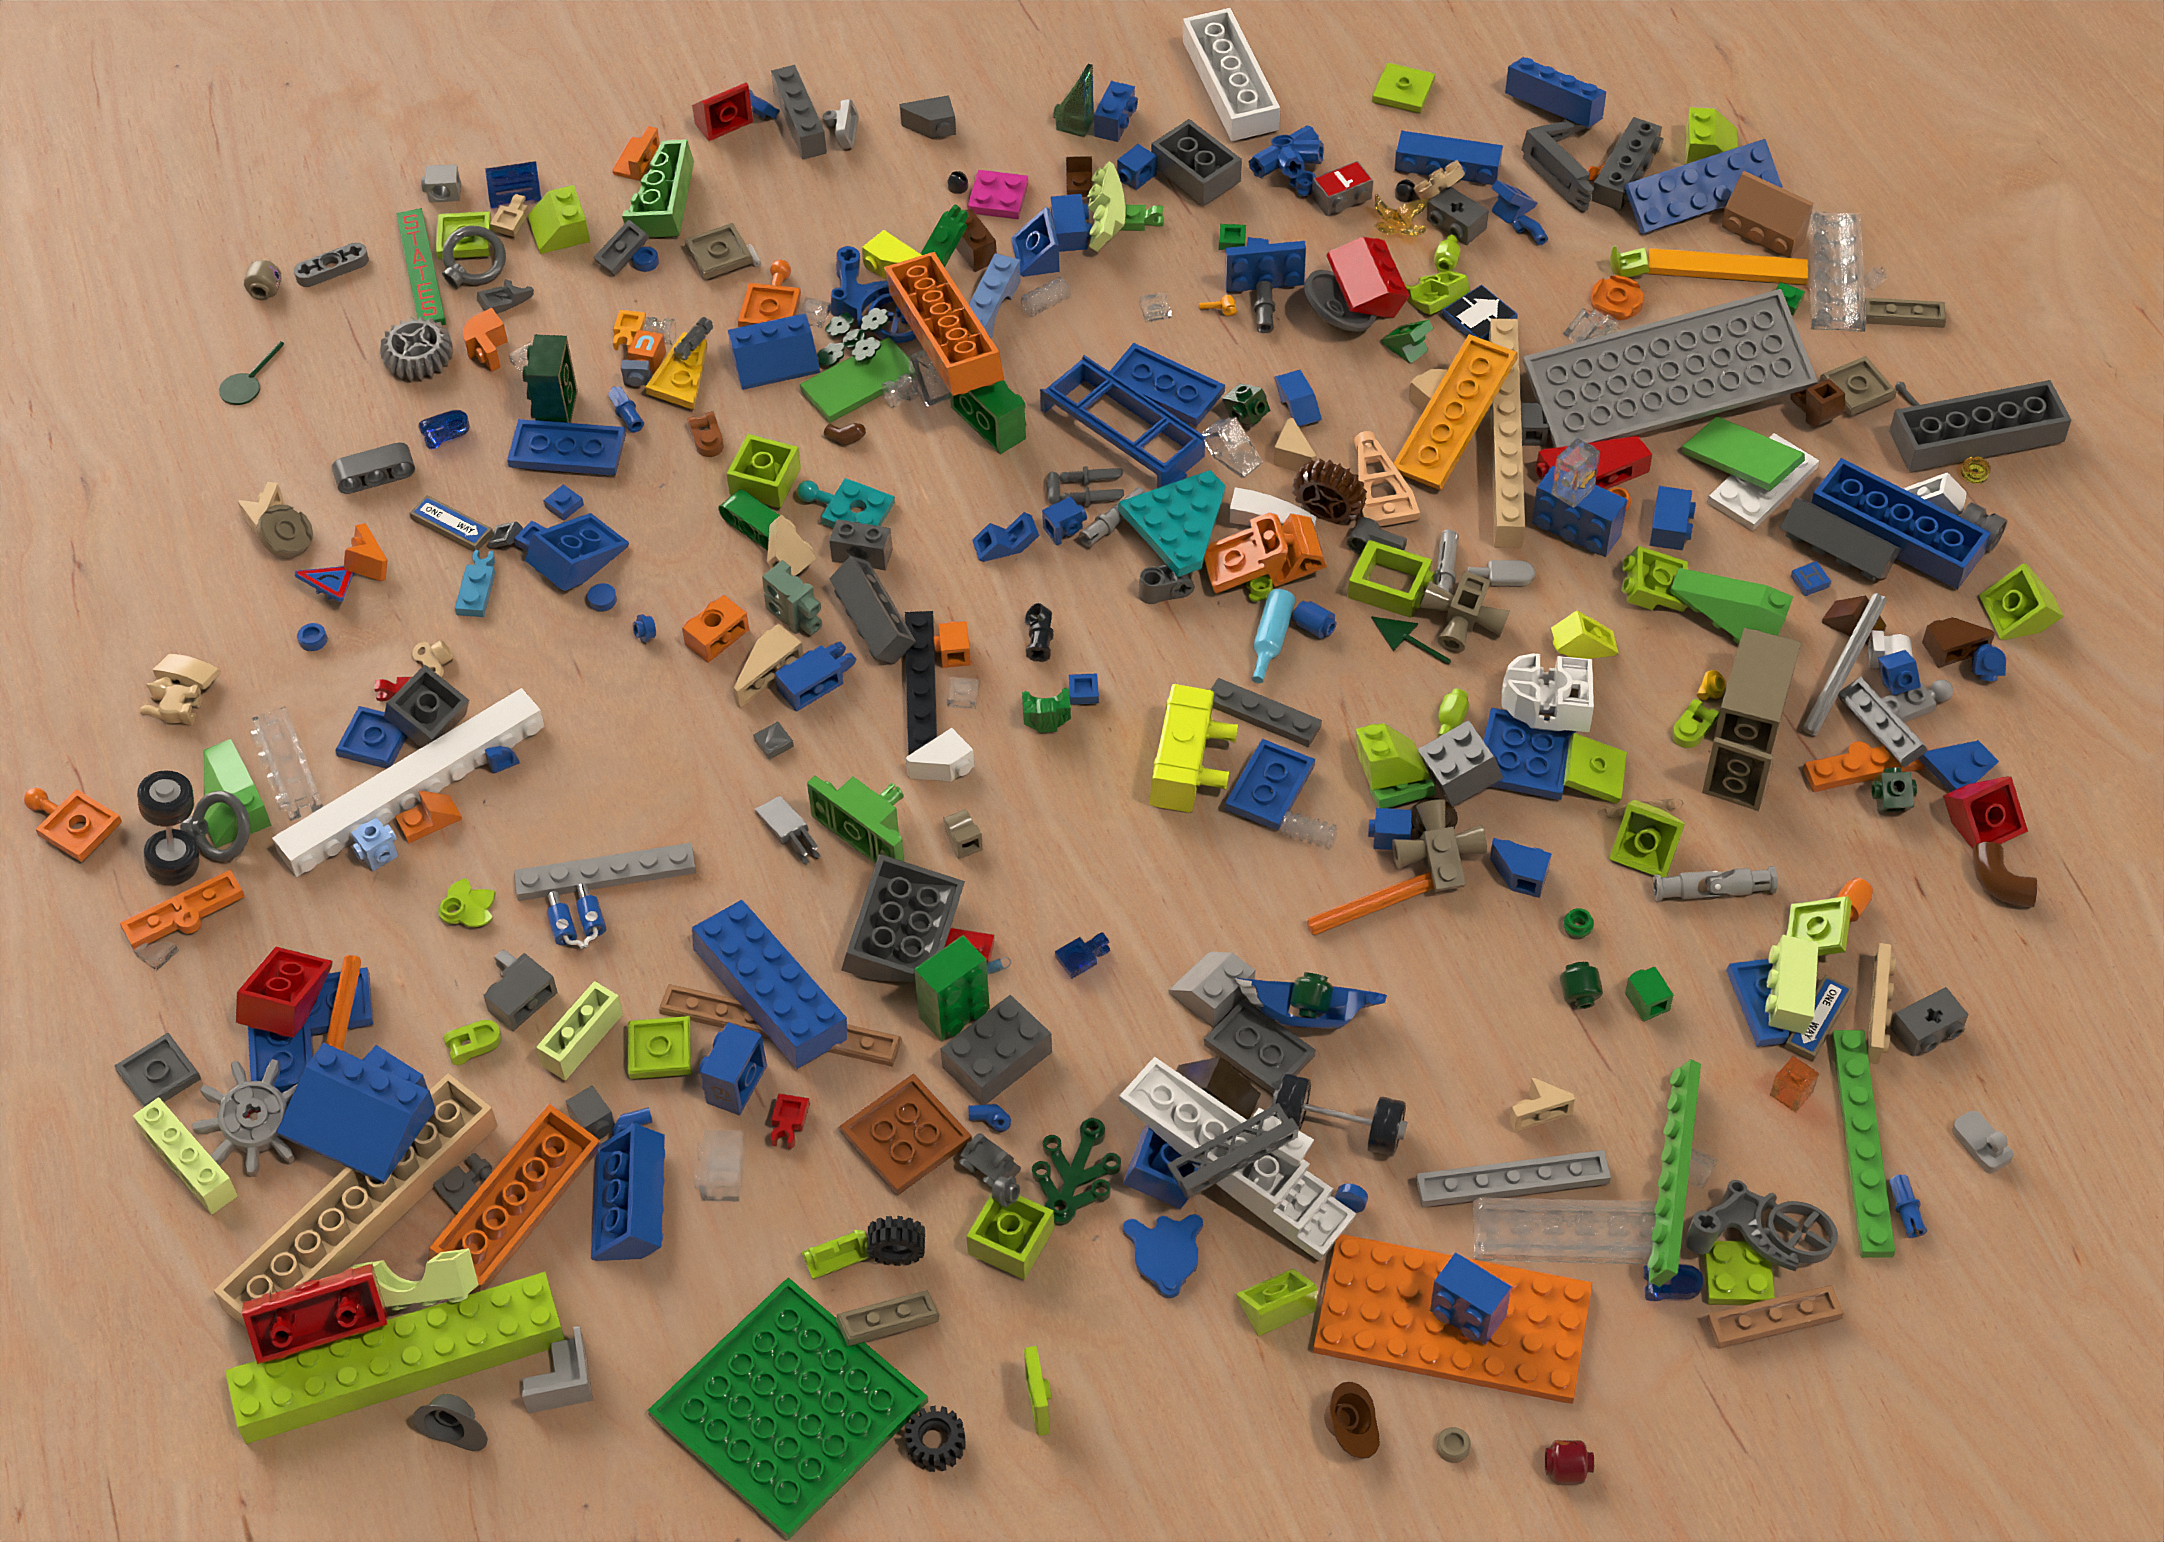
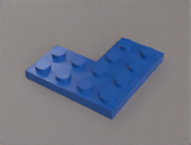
[248,967,374,1093]

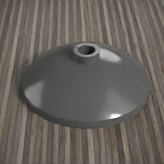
[1304,270,1376,332]

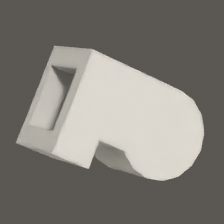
[1867,630,1913,668]

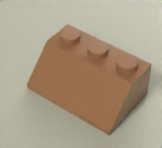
[1722,171,1814,258]

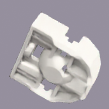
[1501,653,1594,732]

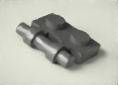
[433,1153,492,1215]

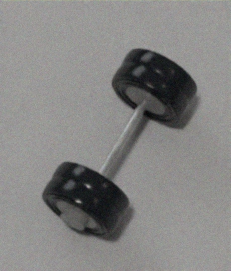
[137,770,199,884]
[1271,1074,1408,1156]

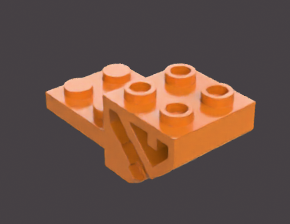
[1204,512,1327,594]

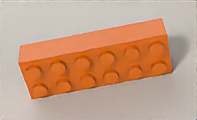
[428,1103,600,1293]

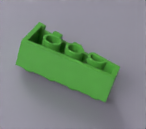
[622,139,694,237]

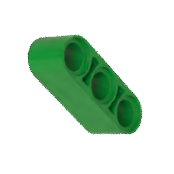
[718,489,780,551]

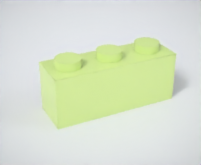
[1765,935,1818,1034]
[536,981,623,1081]

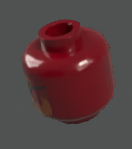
[1545,1440,1594,1484]

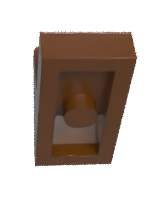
[1066,156,1092,197]

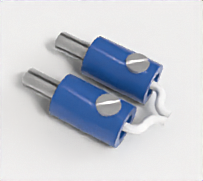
[547,883,606,949]

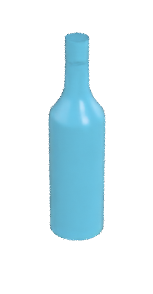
[1252,589,1296,684]

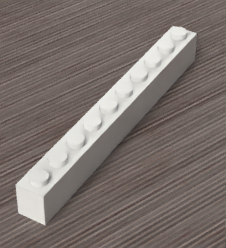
[272,688,545,877]

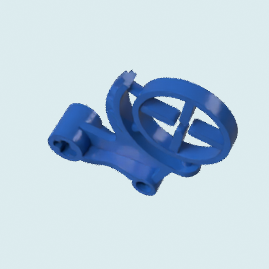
[831,246,917,343]

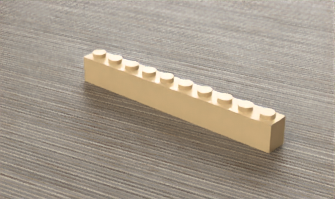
[1488,319,1525,548]

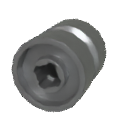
[1961,502,2008,552]

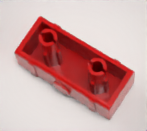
[242,1263,388,1364]

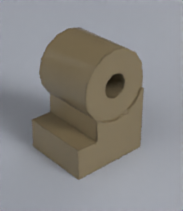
[943,809,983,859]

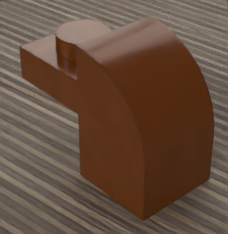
[1790,378,1845,427]

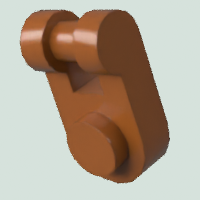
[687,411,724,457]

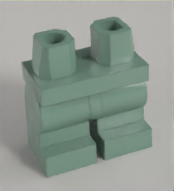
[762,560,823,635]

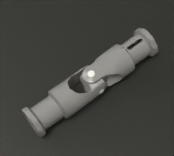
[1653,866,1778,901]

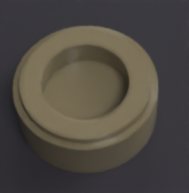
[1437,1427,1471,1463]

